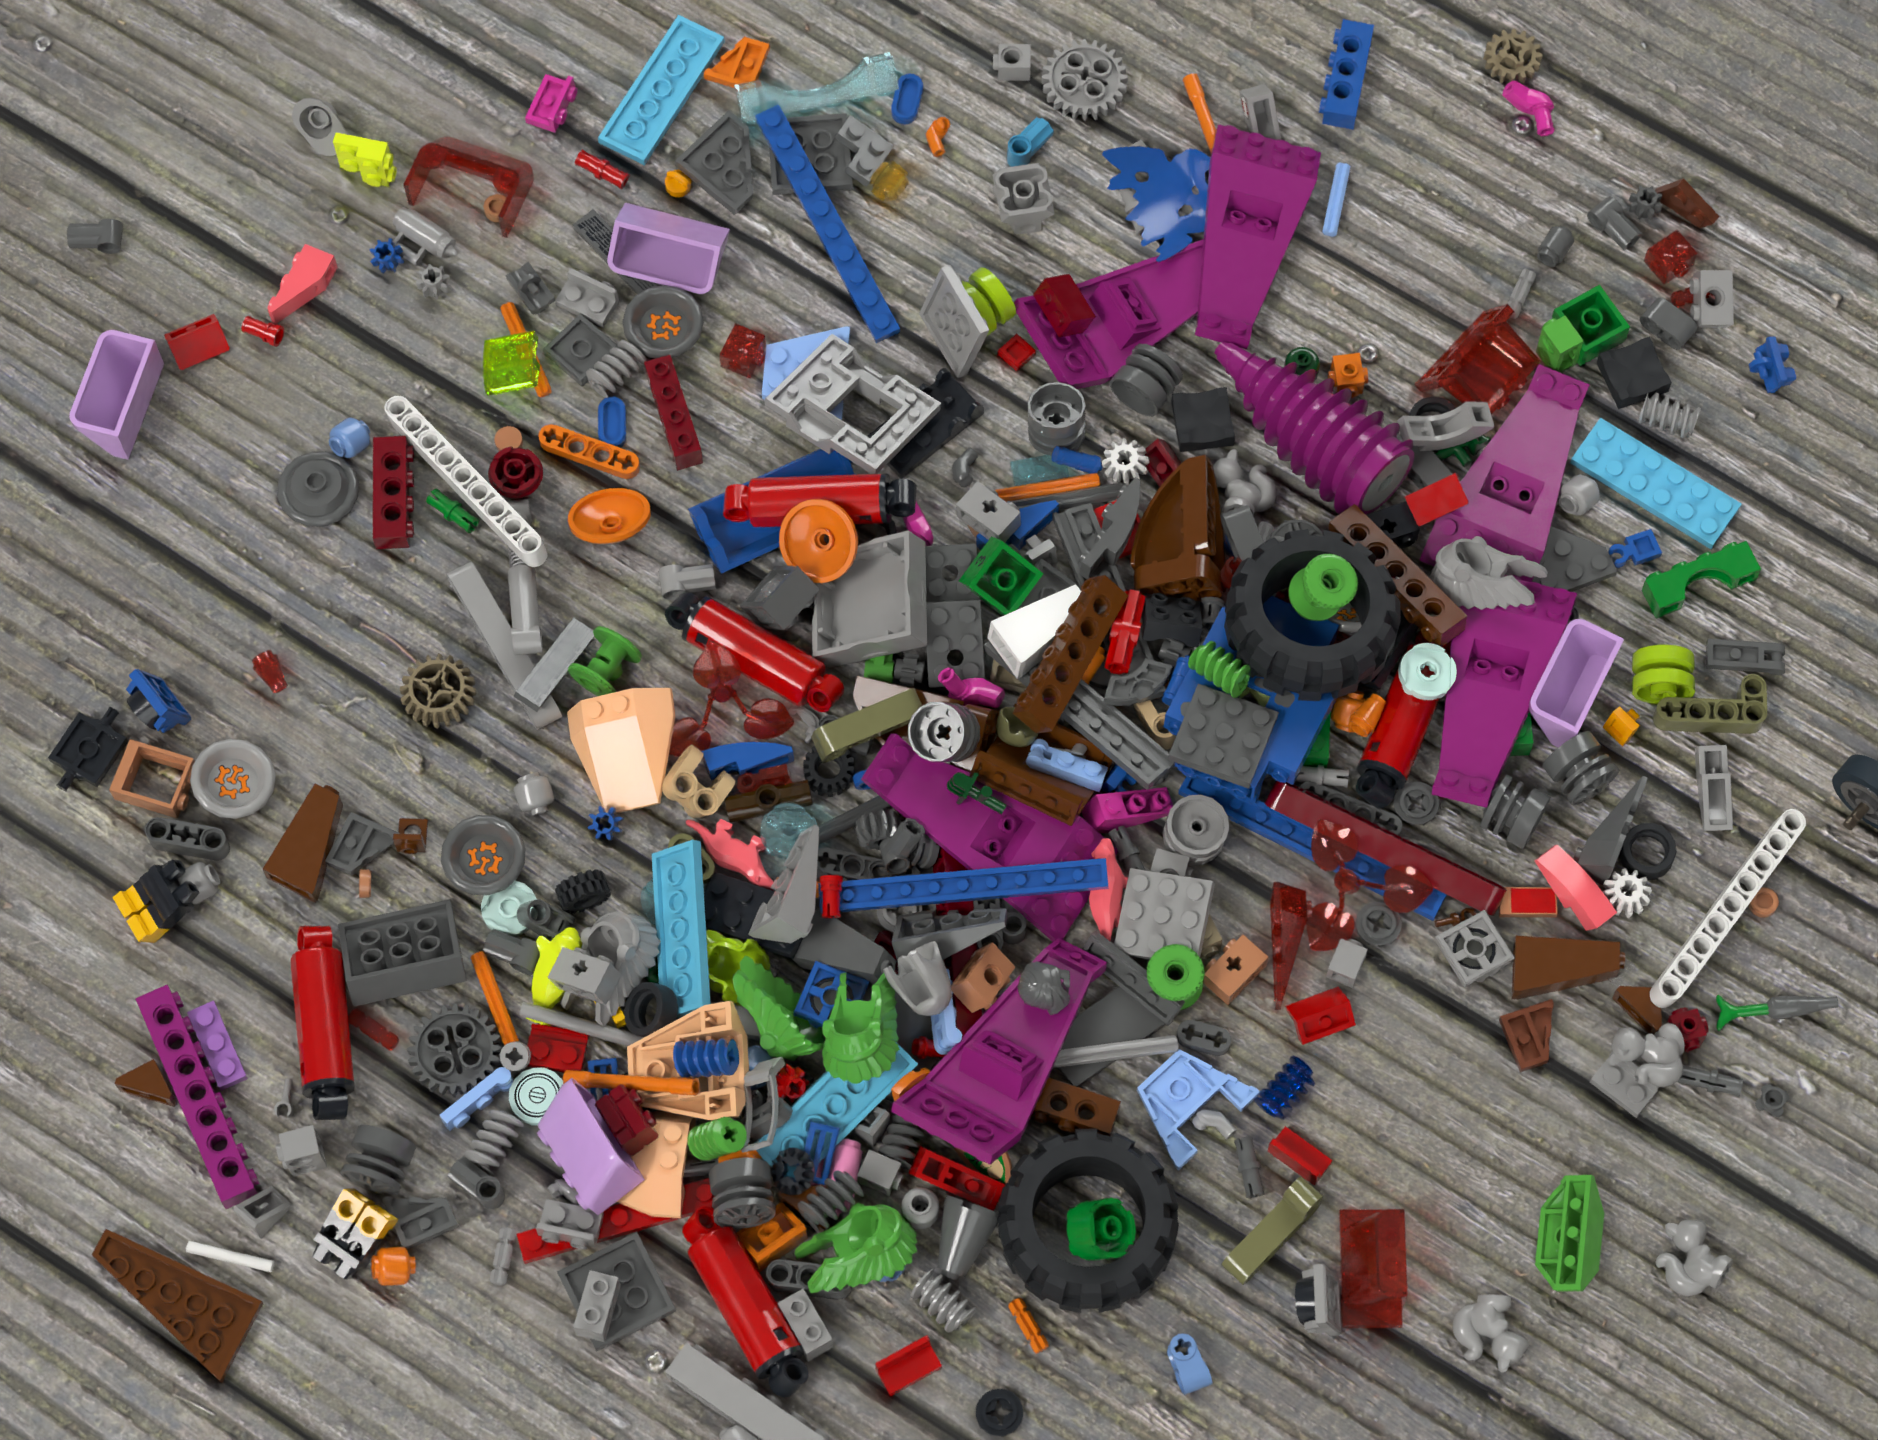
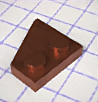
[1655,178,1720,228]
[1499,999,1554,1072]

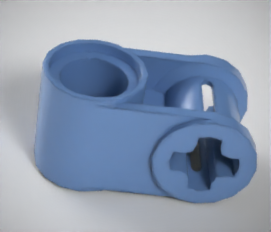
[1167,1334,1212,1395]

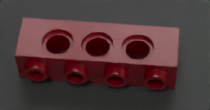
[644,355,703,471]
[373,436,414,549]

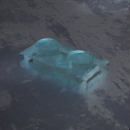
[1010,455,1070,487]

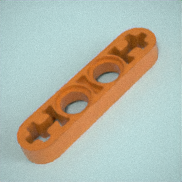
[538,424,640,479]

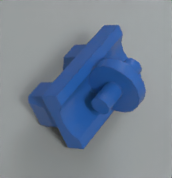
[1749,337,1796,393]

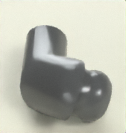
[952,447,978,487]

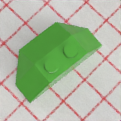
[1535,1175,1604,1292]

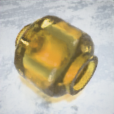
[870,161,909,202]

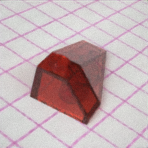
[1270,882,1312,1010]

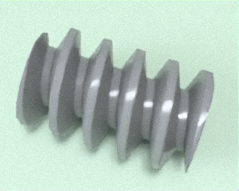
[586,340,647,398]
[1638,393,1701,439]
[464,1110,525,1175]
[911,1268,977,1332]

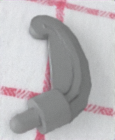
[789,706,819,743]

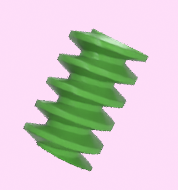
[1188,641,1251,698]
[687,1117,747,1161]

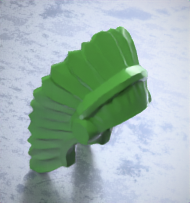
[733,955,825,1061]
[822,973,900,1084]
[795,1203,917,1293]

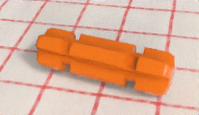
[1009,1297,1049,1354]

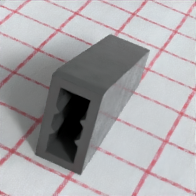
[793,906,897,984]

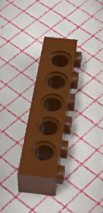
[1328,504,1467,647]
[1013,575,1128,733]
[1030,1078,1121,1137]

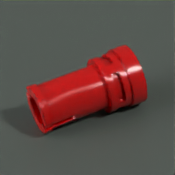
[241,316,285,347]
[820,875,843,918]

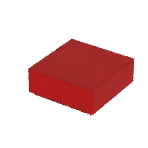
[998,333,1036,372]

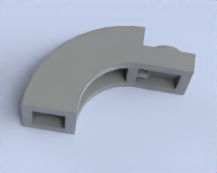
[1397,402,1495,451]

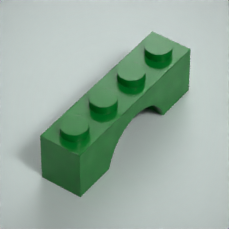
[1641,541,1761,619]

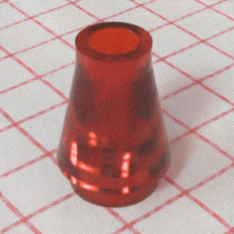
[252,650,288,694]

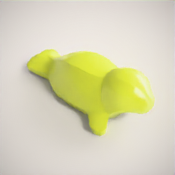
[526,927,582,1026]

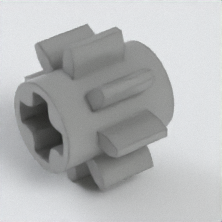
[416,264,451,300]

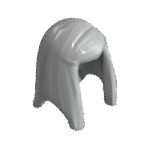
[883,941,952,1016]

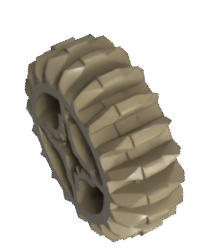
[400,653,476,729]

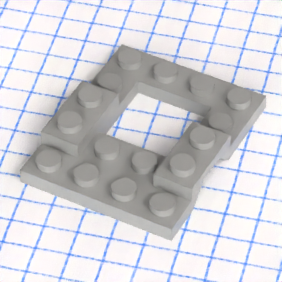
[765,334,941,474]

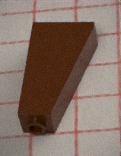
[263,783,343,903]
[1512,936,1625,1000]

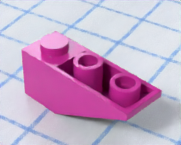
[1082,787,1173,834]

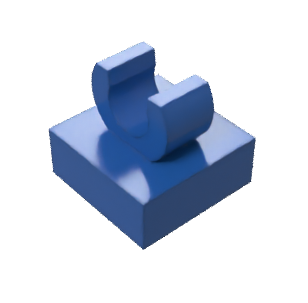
[1101,764,1137,793]

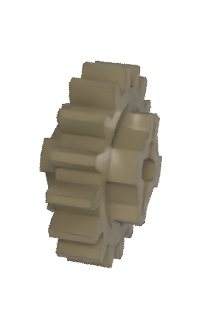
[1483,28,1542,84]

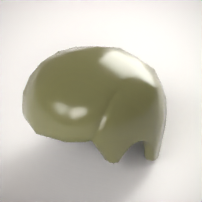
[996,707,1038,747]

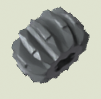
[855,809,902,851]

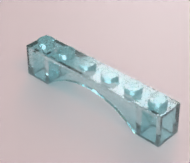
[734,52,899,124]

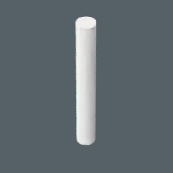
[186,1241,274,1272]

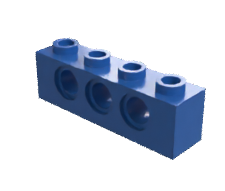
[1319,19,1374,130]

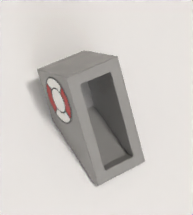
[1239,84,1281,140]

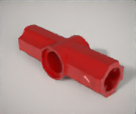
[1105,589,1146,675]

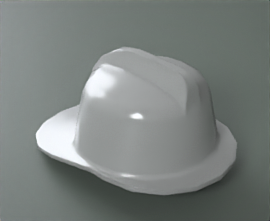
[292,98,346,156]

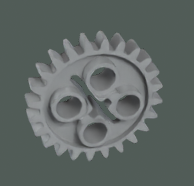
[1042,39,1128,121]

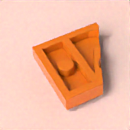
[704,37,770,93]

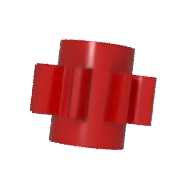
[770,1064,809,1103]

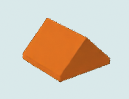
[737,1202,808,1272]

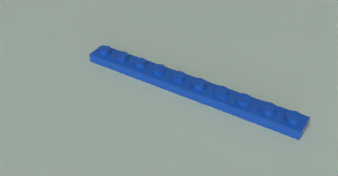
[755,104,900,343]
[1178,776,1447,921]
[818,858,1109,914]

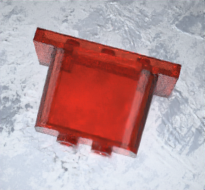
[1414,304,1541,415]
[1339,1209,1408,1328]

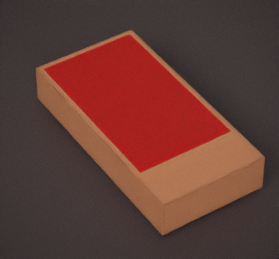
[1499,887,1557,918]

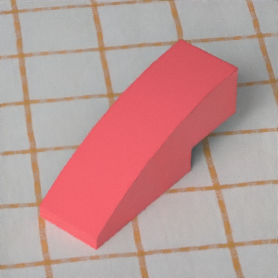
[1534,845,1617,931]

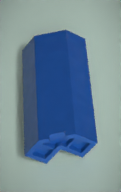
[688,449,856,574]

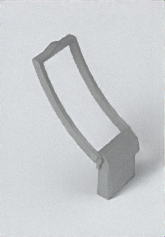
[741,1057,786,1153]

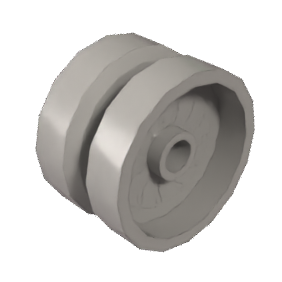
[1163,795,1229,866]

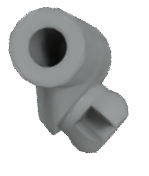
[1192,1109,1237,1140]
[548,1179,581,1206]

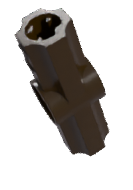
[725,780,813,823]

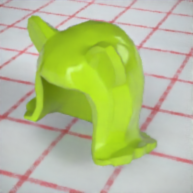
[706,930,771,1006]

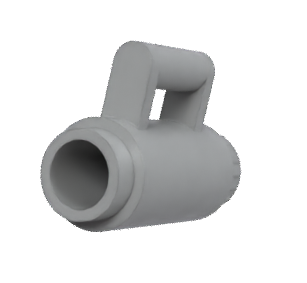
[392,207,458,266]

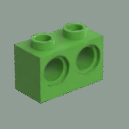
[1536,316,1583,373]

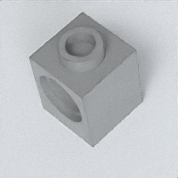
[993,44,1031,81]
[1326,939,1368,988]
[857,1150,905,1197]

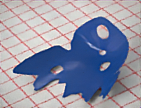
[1102,146,1211,262]

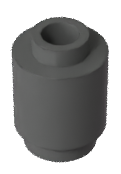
[1537,226,1574,267]

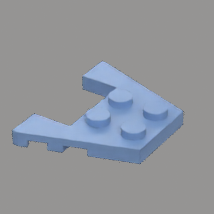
[762,326,850,420]
[1137,1049,1260,1171]

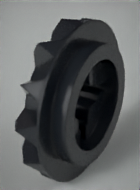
[771,1148,815,1195]
[976,1389,1023,1437]

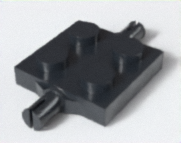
[48,707,128,792]

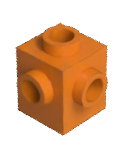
[1328,353,1368,398]

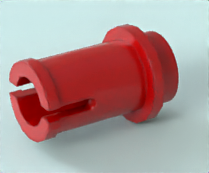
[911,1036,945,1059]

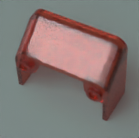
[403,136,534,238]

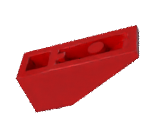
[908,1146,1005,1211]

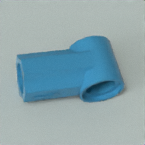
[1006,117,1054,167]

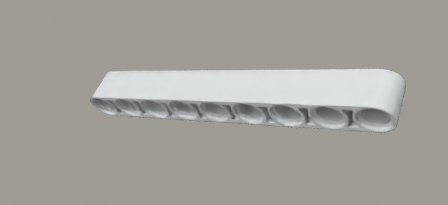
[385,396,547,567]
[1650,809,1806,1008]

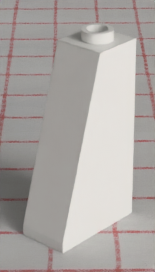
[987,584,1081,679]

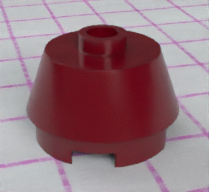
[488,446,543,500]

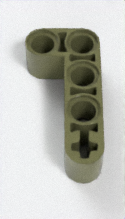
[1653,674,1767,734]
[811,688,922,763]
[1221,1176,1323,1285]

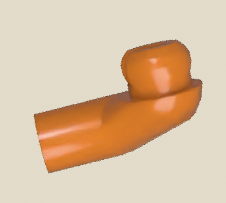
[926,117,950,157]

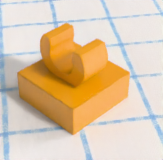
[1603,706,1640,747]

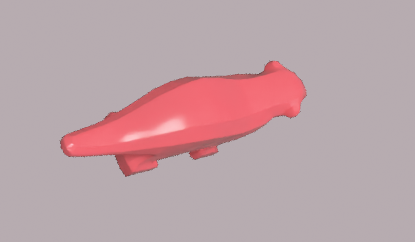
[686,819,774,891]
[1089,838,1128,942]

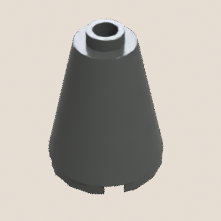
[937,1195,999,1281]

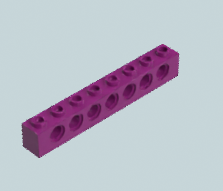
[135,984,260,1209]

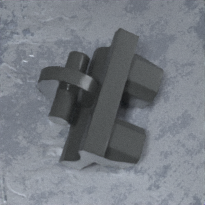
[506,262,555,315]

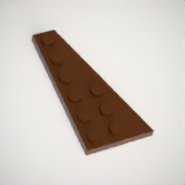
[92,1229,263,1383]

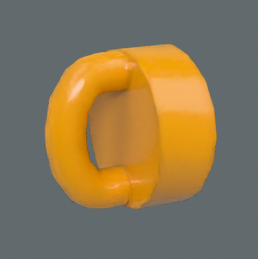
[665,169,692,197]

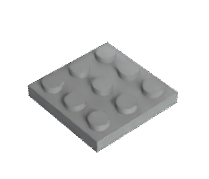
[919,265,989,379]
[1114,868,1215,959]

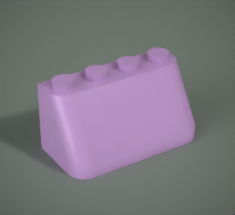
[607,203,730,294]
[69,330,164,460]
[1529,619,1624,748]
[537,1078,645,1215]

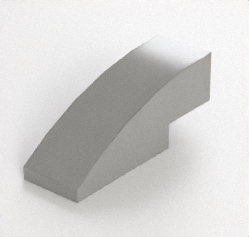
[1694,745,1733,831]

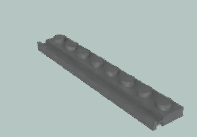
[1052,503,1166,706]
[983,641,1175,790]

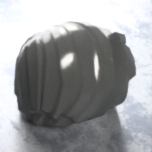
[1018,961,1070,1015]

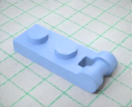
[1026,739,1108,792]
[931,969,962,1055]
[440,1067,513,1131]

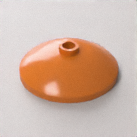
[568,488,651,544]
[779,499,858,583]

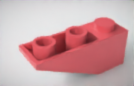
[268,244,338,324]

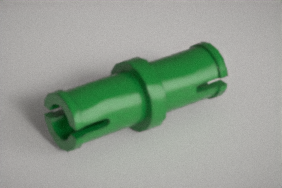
[426,489,479,533]

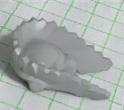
[1430,536,1548,610]
[561,911,661,1026]

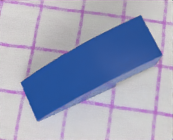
[976,500,1059,551]
[702,742,794,781]

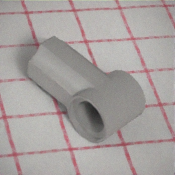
[658,564,716,600]

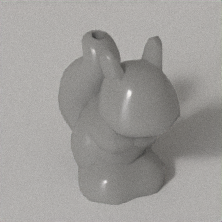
[1213,449,1277,517]
[1608,1023,1685,1087]
[1656,1220,1733,1296]
[1452,1295,1529,1373]

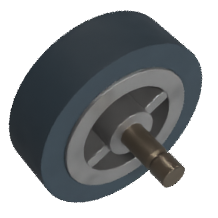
[1832,755,1878,830]

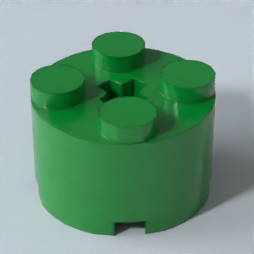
[1067,1198,1136,1261]

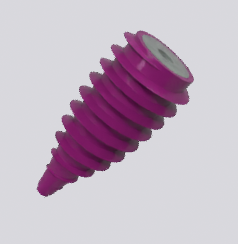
[1214,341,1414,514]

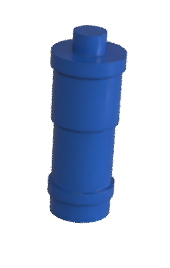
[1052,446,1103,474]
[1162,655,1190,706]

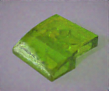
[483,331,540,396]

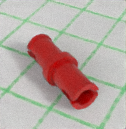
[575,149,630,189]

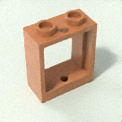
[109,739,195,819]

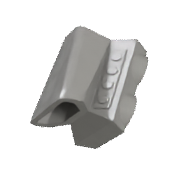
[993,163,1055,235]

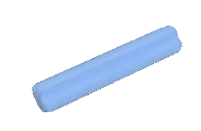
[1322,162,1350,237]

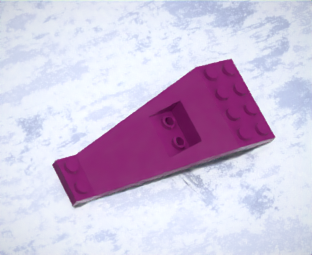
[1194,124,1321,349]
[1014,239,1204,389]
[1420,364,1590,582]
[1432,576,1577,808]
[861,734,1118,942]
[891,938,1108,1165]

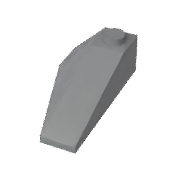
[748,824,819,944]

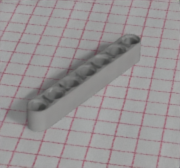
[446,561,562,730]

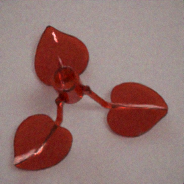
[669,640,794,757]
[1306,819,1433,951]

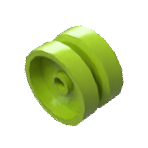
[962,267,1016,337]
[1632,645,1695,704]

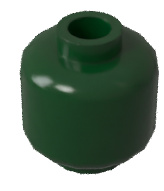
[1284,347,1320,380]

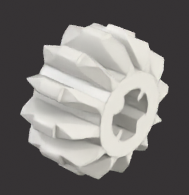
[1102,438,1149,485]
[1603,868,1652,918]

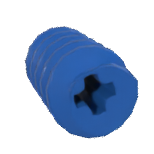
[673,1038,739,1077]

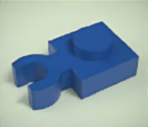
[1608,529,1662,568]

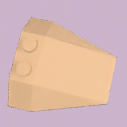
[567,688,675,814]
[627,1001,749,1121]
[616,1110,696,1219]

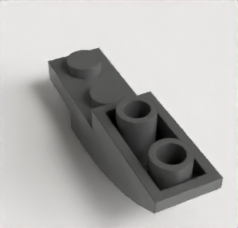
[1079,477,1140,579]

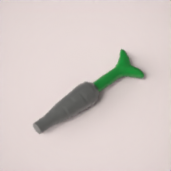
[1716,995,1838,1031]

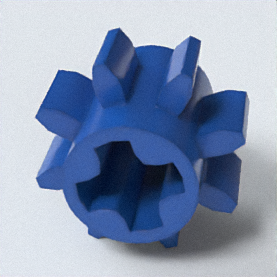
[369,238,404,274]
[588,806,624,840]

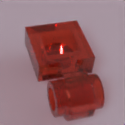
[737,764,793,794]

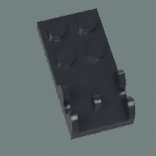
[867,368,984,479]

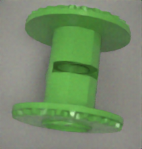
[1289,554,1358,621]
[568,626,642,696]
[1147,944,1204,1010]

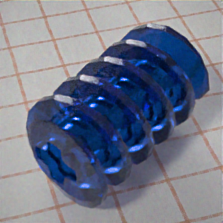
[1254,1056,1316,1120]

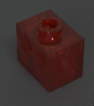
[1644,229,1698,285]
[719,323,766,378]

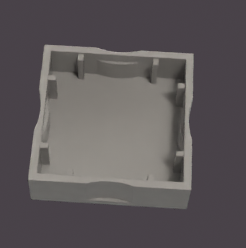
[812,530,927,668]

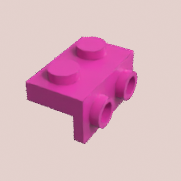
[525,74,578,133]

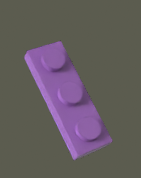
[187,1000,248,1091]

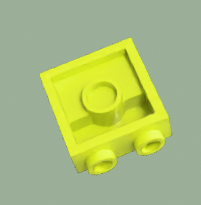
[333,132,397,187]

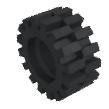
[803,746,855,797]
[555,869,611,914]

